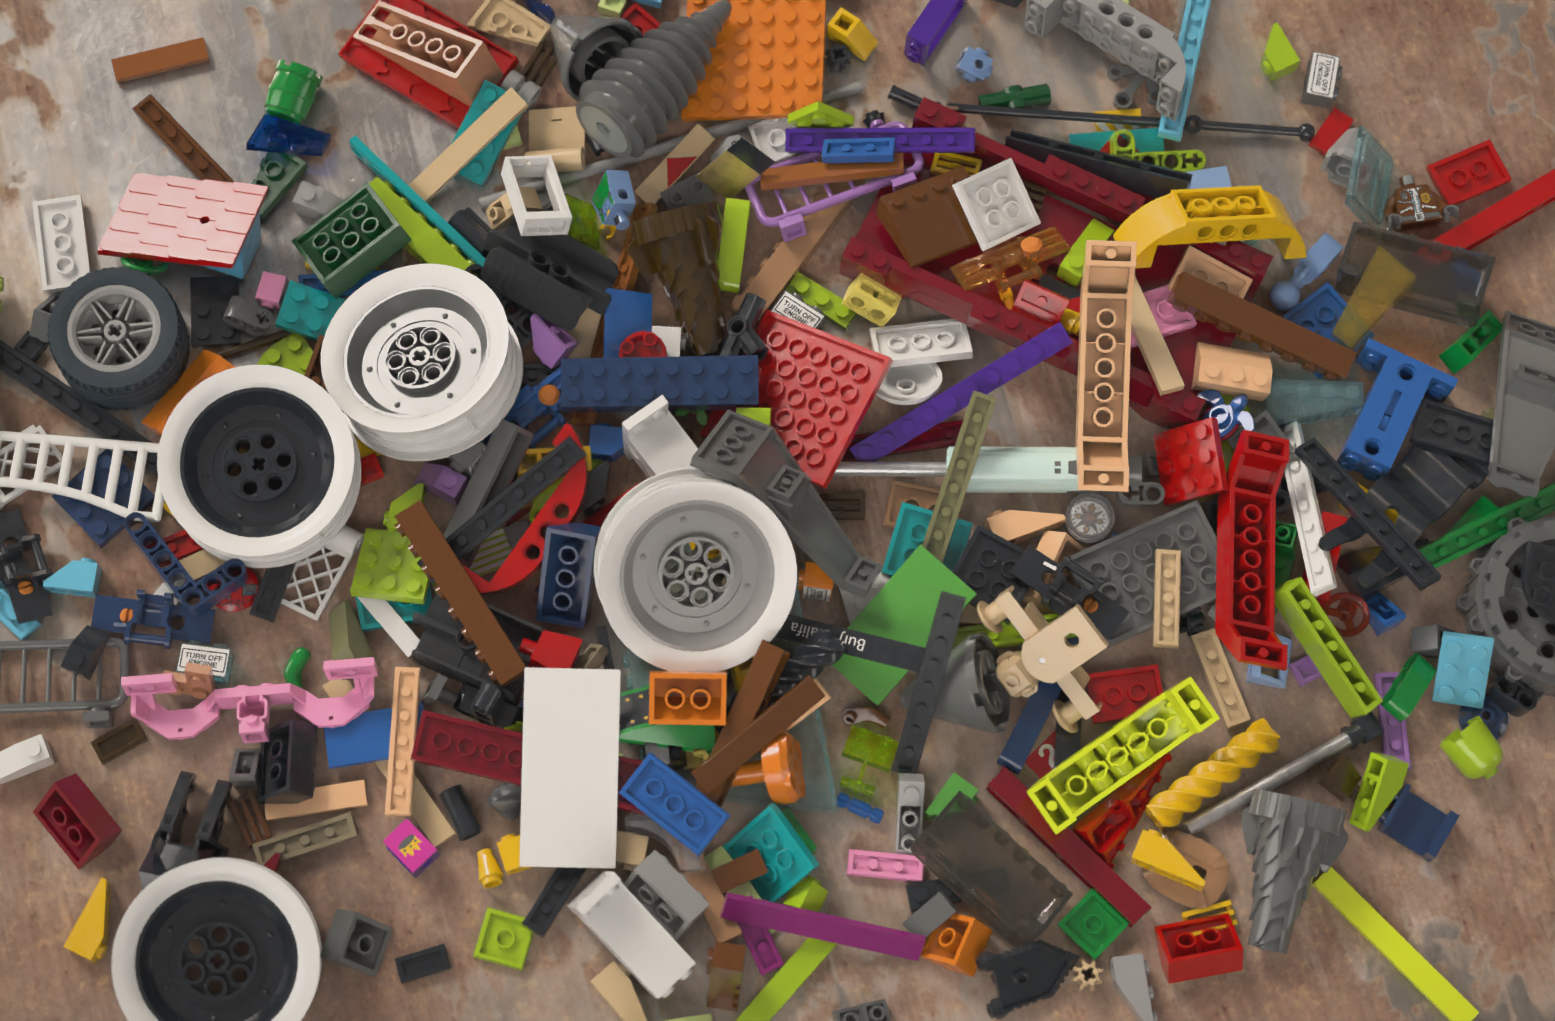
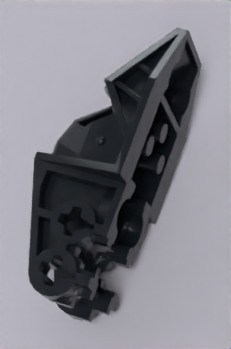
[139,771,232,891]

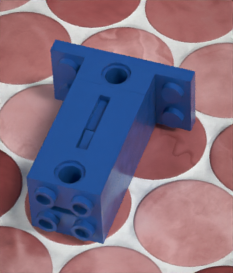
[1336,338,1458,482]

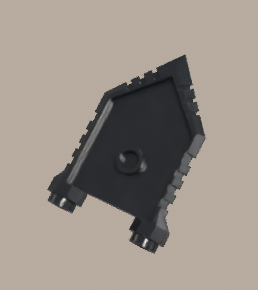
[975,939,1081,1020]

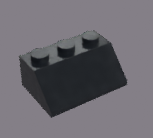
[257,718,317,804]

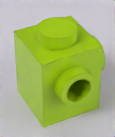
[783,876,829,912]

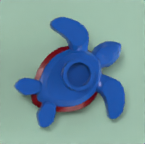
[1197,390,1255,442]

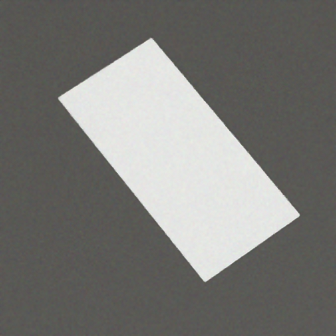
[520,668,620,868]

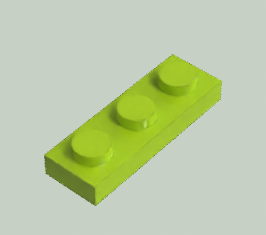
[786,272,857,331]

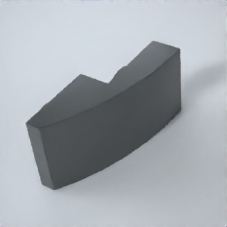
[832,999,891,1021]

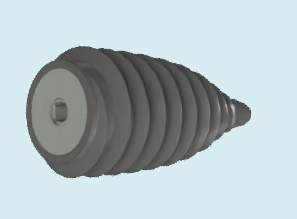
[576,0,732,157]

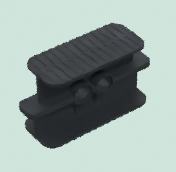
[481,216,619,330]
[411,593,547,705]

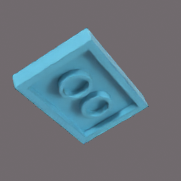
[1432,631,1494,709]

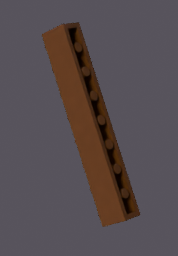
[1166,271,1357,383]
[394,500,527,687]

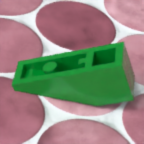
[1438,310,1502,374]

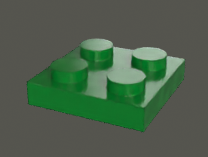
[1057,888,1129,961]

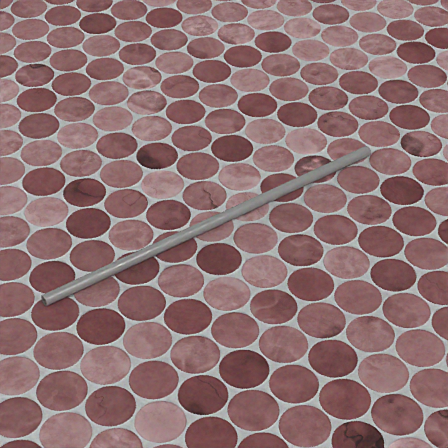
[478,81,863,210]

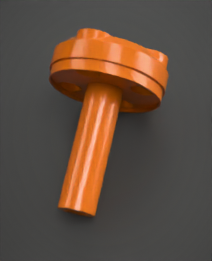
[696,730,806,805]

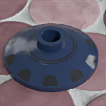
[1458,694,1508,740]

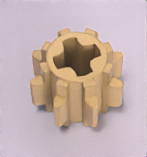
[1071,960,1103,992]

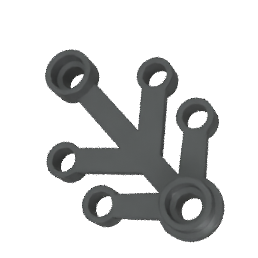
[1108,65,1159,110]

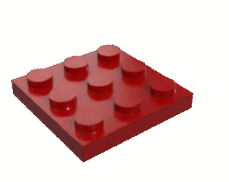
[1153,417,1229,506]

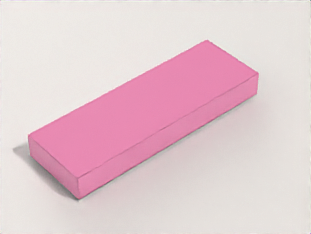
[847,849,925,883]

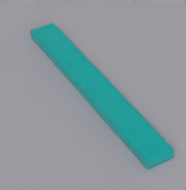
[349,135,486,267]

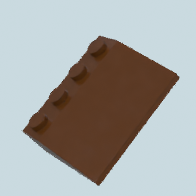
[876,166,978,269]

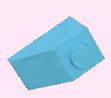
[43,558,102,598]

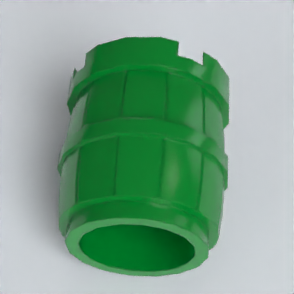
[264,60,323,125]

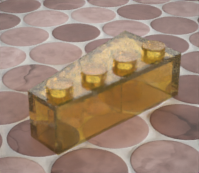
[1332,245,1416,350]

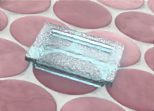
[1345,126,1393,235]

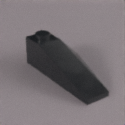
[1336,538,1429,604]

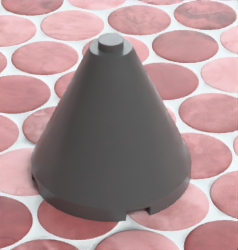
[550,14,643,102]
[901,633,1010,733]

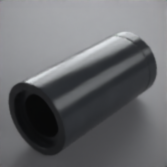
[447,209,489,258]
[439,785,483,841]

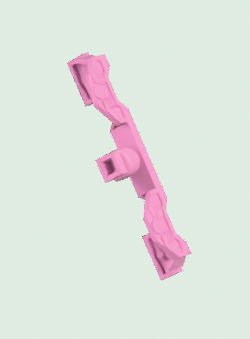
[121,657,378,744]

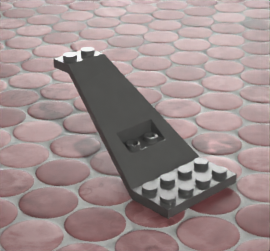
[1488,310,1555,498]
[690,410,882,598]

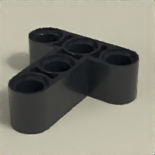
[452,683,523,728]

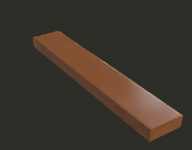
[761,152,905,191]

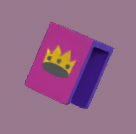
[383,819,440,878]

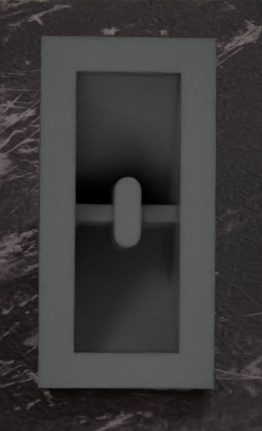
[229,749,261,788]

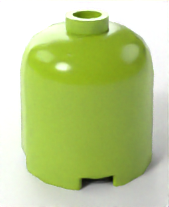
[1439,716,1503,779]

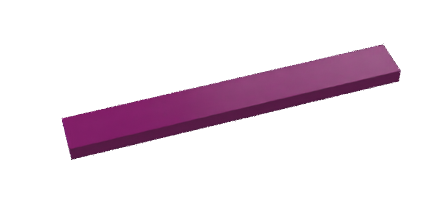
[720,892,925,961]

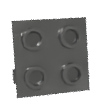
[660,170,723,214]

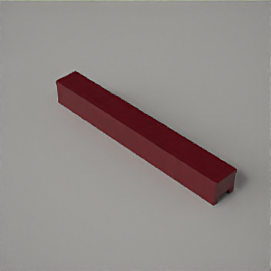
[985,766,1152,929]

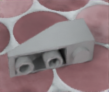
[895,773,925,855]
[1109,953,1158,1021]

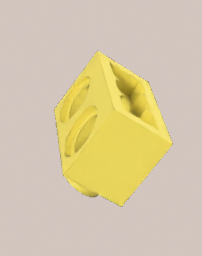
[841,272,902,327]

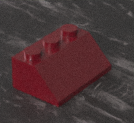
[33,773,122,870]

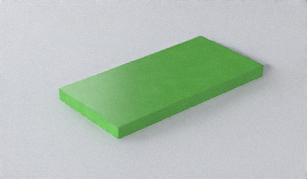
[832,544,977,706]

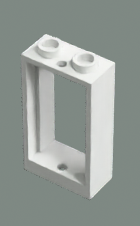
[501,155,572,236]

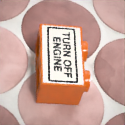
[797,562,834,602]

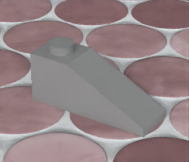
[292,181,343,220]

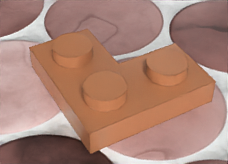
[164,662,216,699]

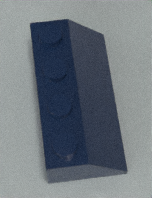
[535,522,602,629]

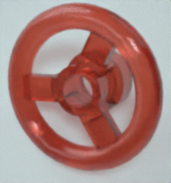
[1322,592,1370,637]

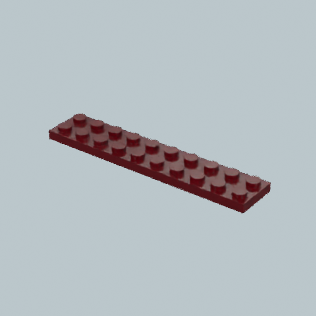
[410,710,671,816]

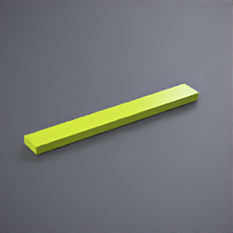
[1312,867,1479,1021]

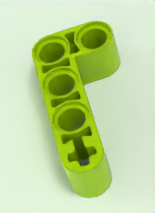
[1110,130,1206,172]
[718,198,751,293]

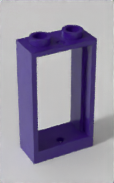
[904,0,967,66]

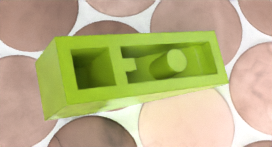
[1057,218,1114,288]
[1349,752,1409,832]

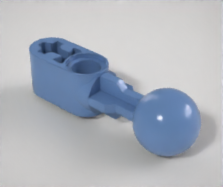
[1269,232,1345,311]

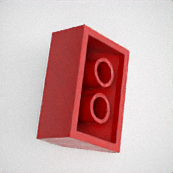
[1154,913,1243,984]

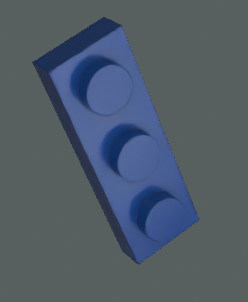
[821,138,896,163]

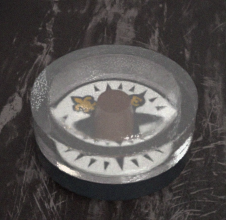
[1064,493,1115,545]

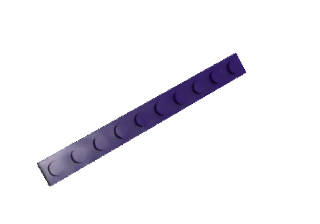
[850,322,1073,462]

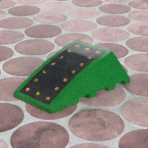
[619,686,715,754]

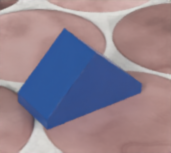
[1359,592,1406,637]

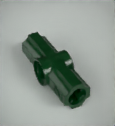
[978,83,1052,117]

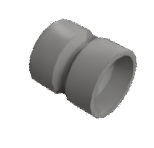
[500,70,542,113]

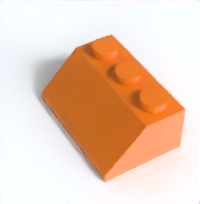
[649,671,727,725]

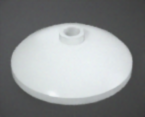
[876,363,942,405]

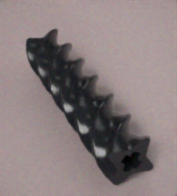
[715,626,846,734]

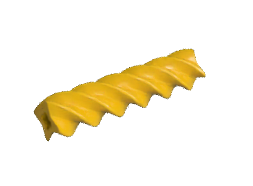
[1145,718,1281,833]

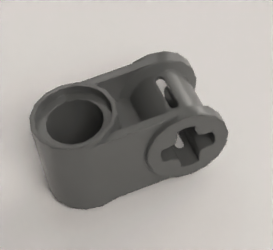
[223,296,273,337]

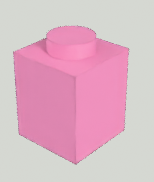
[255,271,289,312]

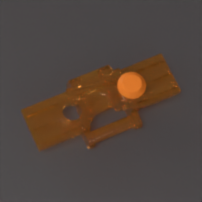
[950,227,1070,293]

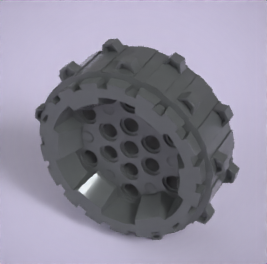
[1456,516,1555,701]

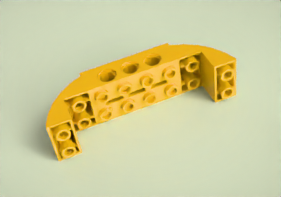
[1113,185,1307,268]

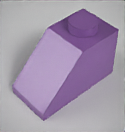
[530,314,578,369]
[414,462,468,506]

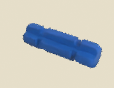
[836,792,884,824]

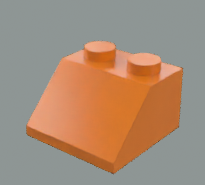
[920,913,993,977]

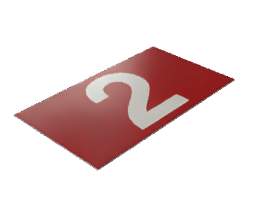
[1025,731,1055,779]

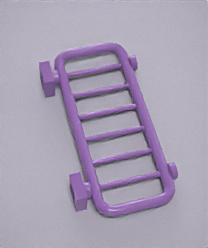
[745,119,924,242]

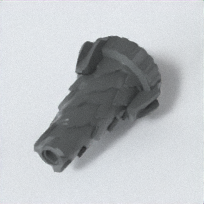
[1242,789,1349,954]

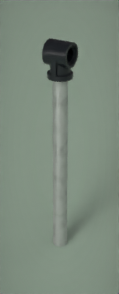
[1183,711,1385,835]

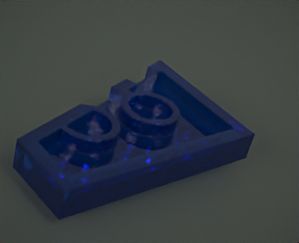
[246,113,332,156]

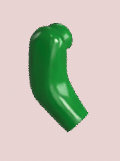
[284,647,311,689]

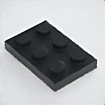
[190,275,241,349]

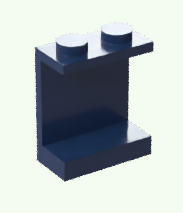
[1377,783,1460,862]

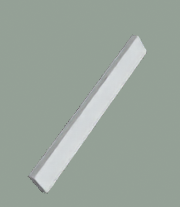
[1284,421,1337,597]

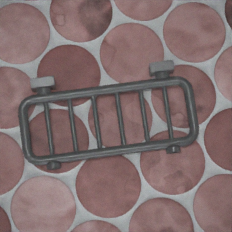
[0,631,130,728]

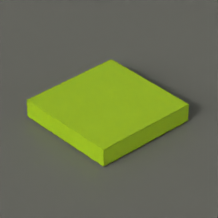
[473,907,534,971]

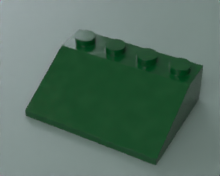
[292,182,412,299]

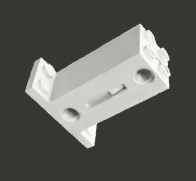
[622,395,698,478]
[566,871,695,999]

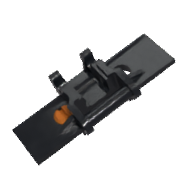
[0,509,53,625]
[1010,545,1129,640]

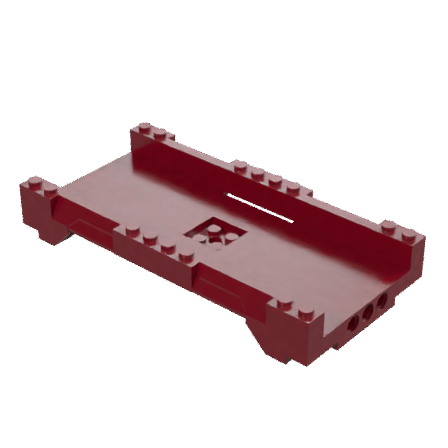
[839,97,1274,429]

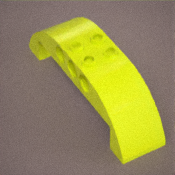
[1026,677,1220,834]

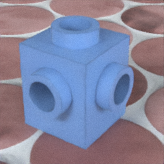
[954,47,994,83]

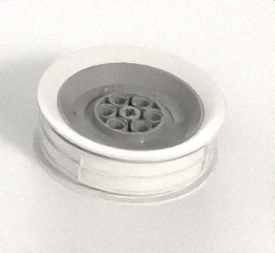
[593,468,797,672]

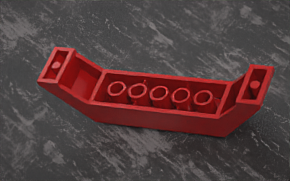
[1215,430,1289,671]

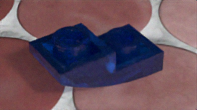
[523,0,555,25]

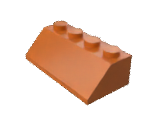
[141,349,235,438]

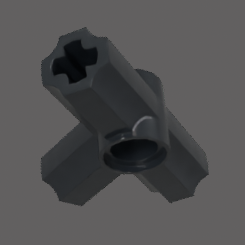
[718,293,769,361]

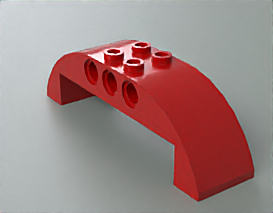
[464,423,589,595]

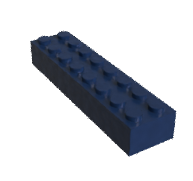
[561,355,759,413]

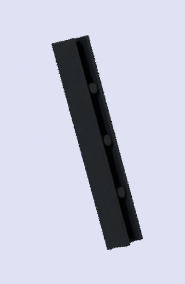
[1005,129,1193,198]

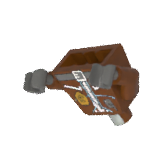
[1383,175,1459,233]

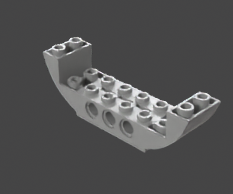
[1024,0,1186,122]

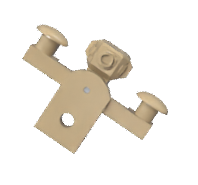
[977,585,1109,733]

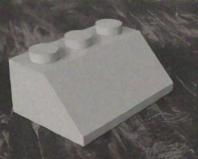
[624,850,710,941]

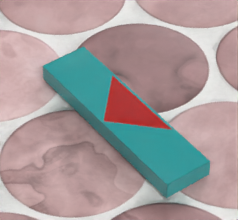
[1068,128,1164,154]

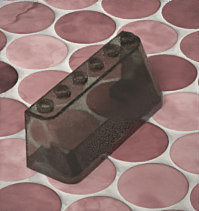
[1336,221,1496,327]
[910,791,1073,948]

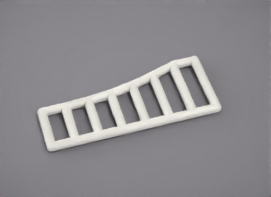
[0,431,165,522]

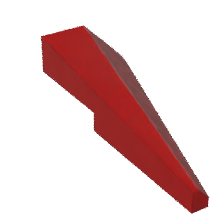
[1072,752,1172,869]

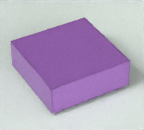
[1289,655,1322,687]

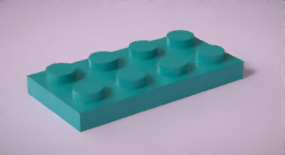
[450,80,528,186]

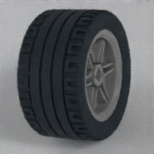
[47,267,190,410]

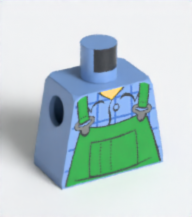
[591,170,636,230]

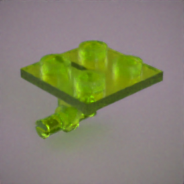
[539,193,600,250]
[839,726,899,797]

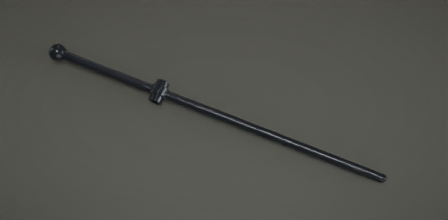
[945,103,1315,142]

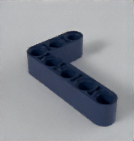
[124,512,248,616]

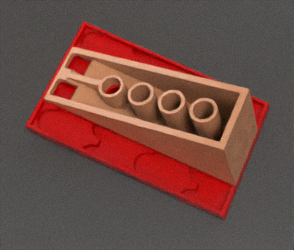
[338,0,520,129]

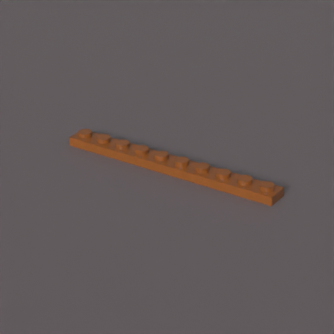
[570,203,658,427]

